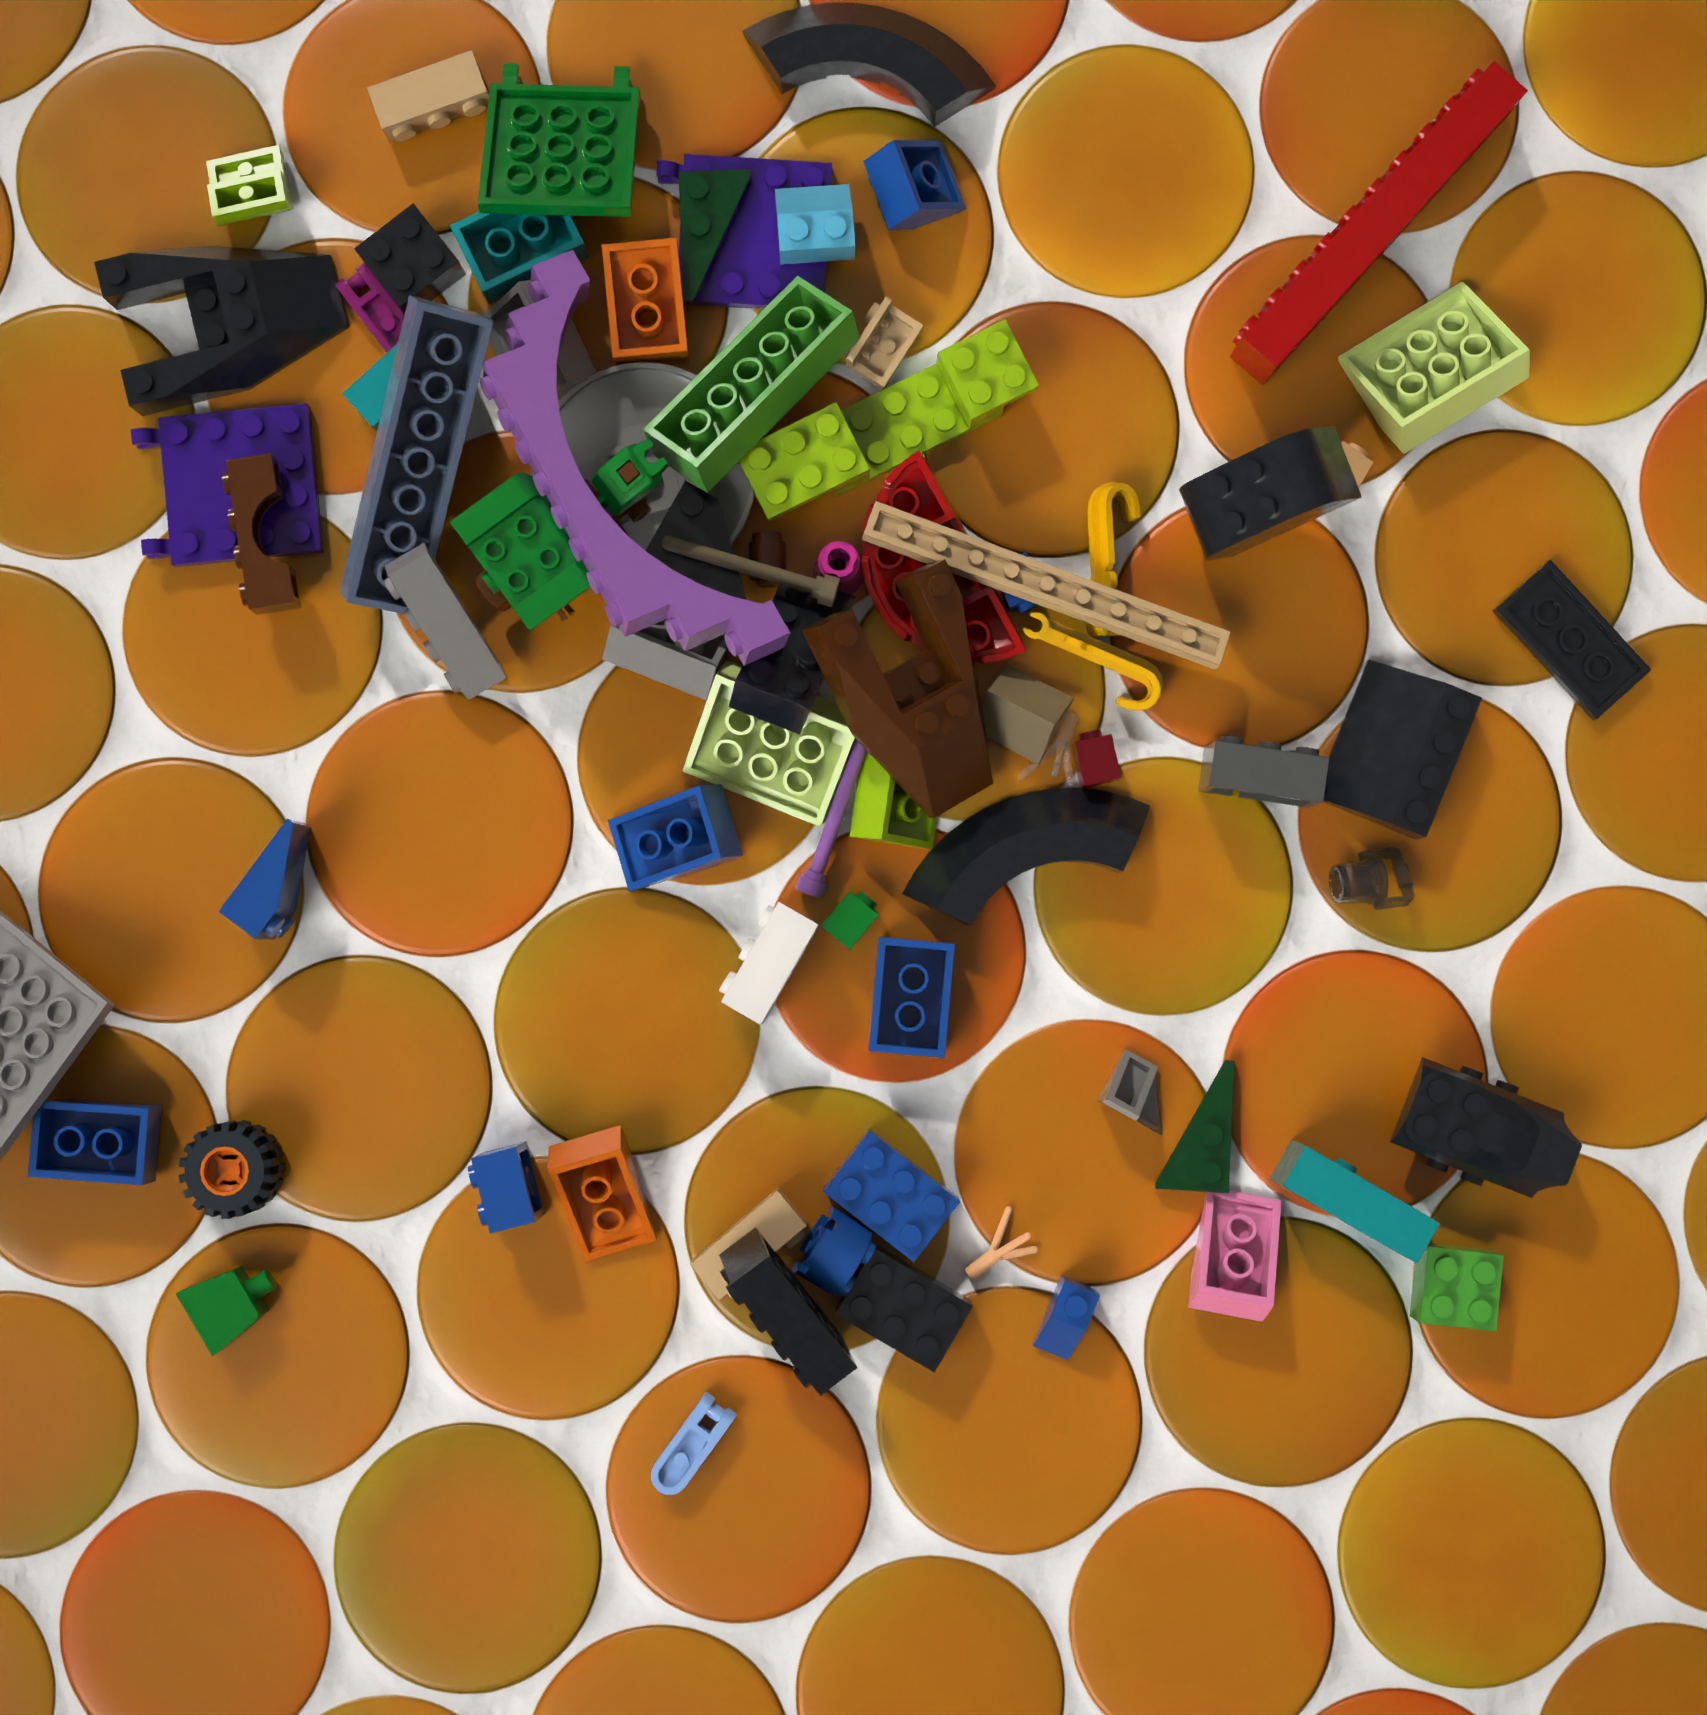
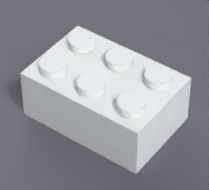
[719,902,819,1025]

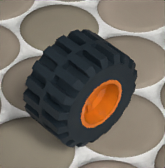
[179,1120,286,1219]

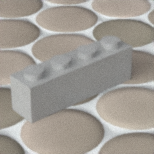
[383,543,507,700]

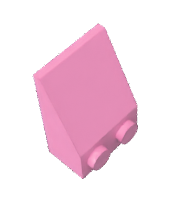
[1188,1190,1282,1322]

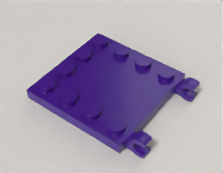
[656,154,832,309]
[131,403,324,567]

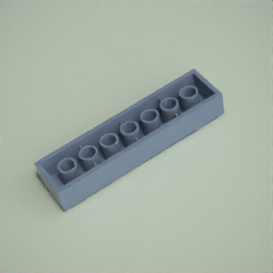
[339,295,494,614]

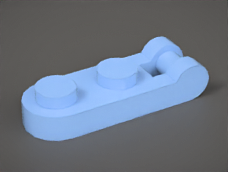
[651,1391,737,1495]

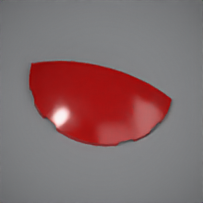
[861,450,1027,664]

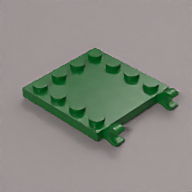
[478,63,640,217]

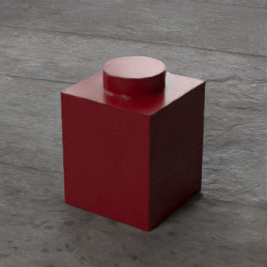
[1071,730,1121,788]

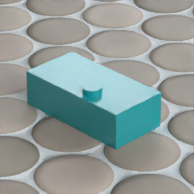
[1269,1140,1440,1264]

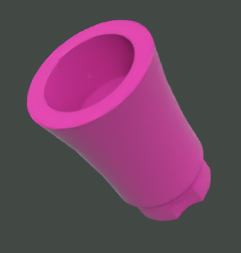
[813,541,864,595]

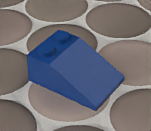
[608,784,743,892]
[218,819,311,940]

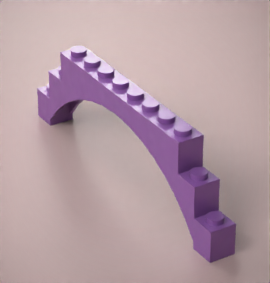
[480,250,790,666]

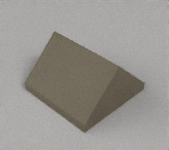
[982,665,1074,765]

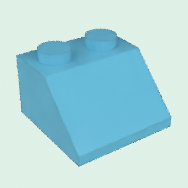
[775,184,855,265]

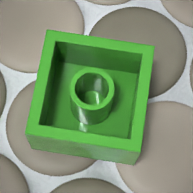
[1409,1243,1504,1332]

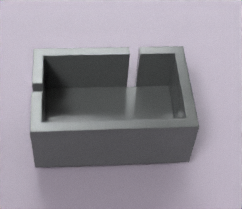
[1198,736,1329,808]

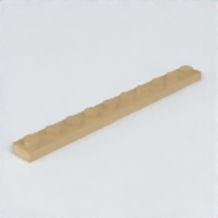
[862,501,1230,670]

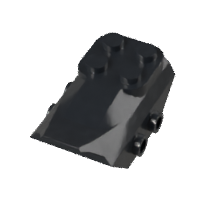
[1390,1057,1582,1198]

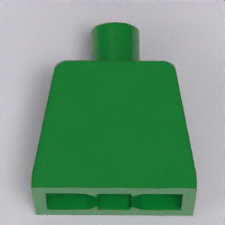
[176,1266,277,1356]

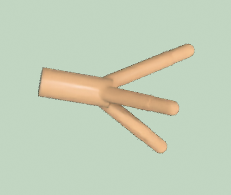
[965,1206,1038,1281]

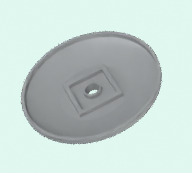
[531,362,755,550]

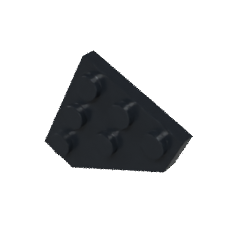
[645,480,747,634]

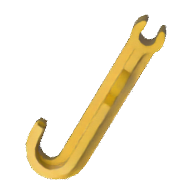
[1086,482,1140,637]
[1022,611,1164,711]

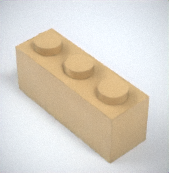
[367,50,489,142]
[690,1187,807,1300]

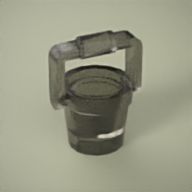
[1329,847,1415,910]

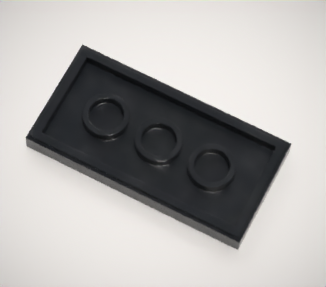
[1493,560,1652,720]

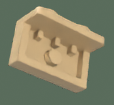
[846,296,924,390]

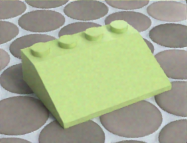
[1338,281,1530,454]
[682,659,855,827]

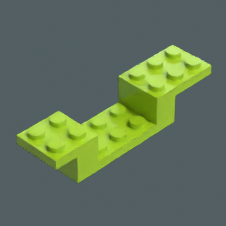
[739,319,1039,522]

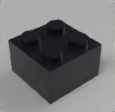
[354,203,466,314]

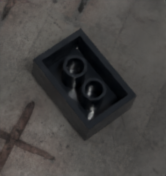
[835,1243,973,1373]

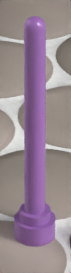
[795,738,867,898]

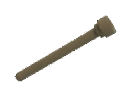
[661,536,841,607]

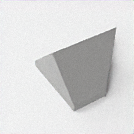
[1097,1049,1162,1135]

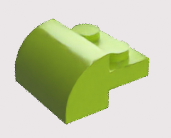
[206,145,294,226]

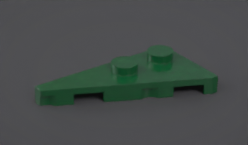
[679,169,751,305]
[1155,1060,1235,1193]

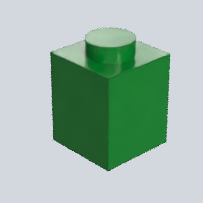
[821,890,878,950]

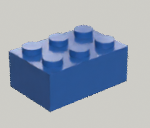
[868,937,955,1058]
[28,1098,162,1185]
[823,1128,960,1262]

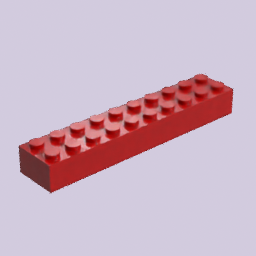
[1230,61,1528,386]

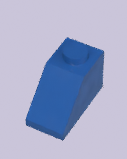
[1033,1275,1100,1360]

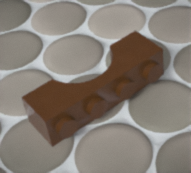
[222,453,302,615]

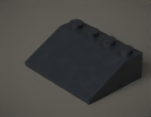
[1323,660,1482,840]

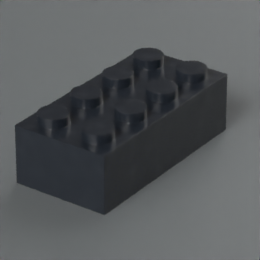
[729,570,856,735]
[719,1227,858,1396]

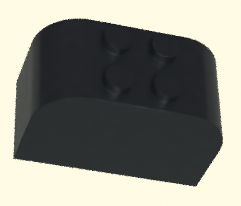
[1179,426,1362,560]

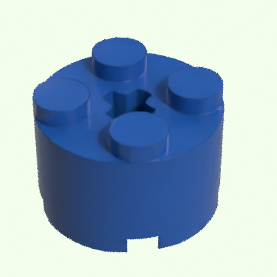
[792,1206,876,1297]

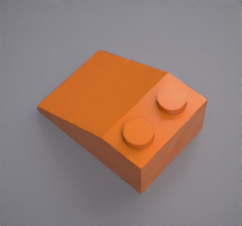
[601,238,690,366]
[547,1125,657,1262]

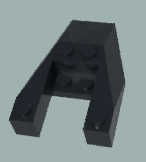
[94,246,349,416]

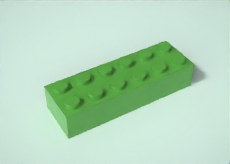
[643,276,860,493]

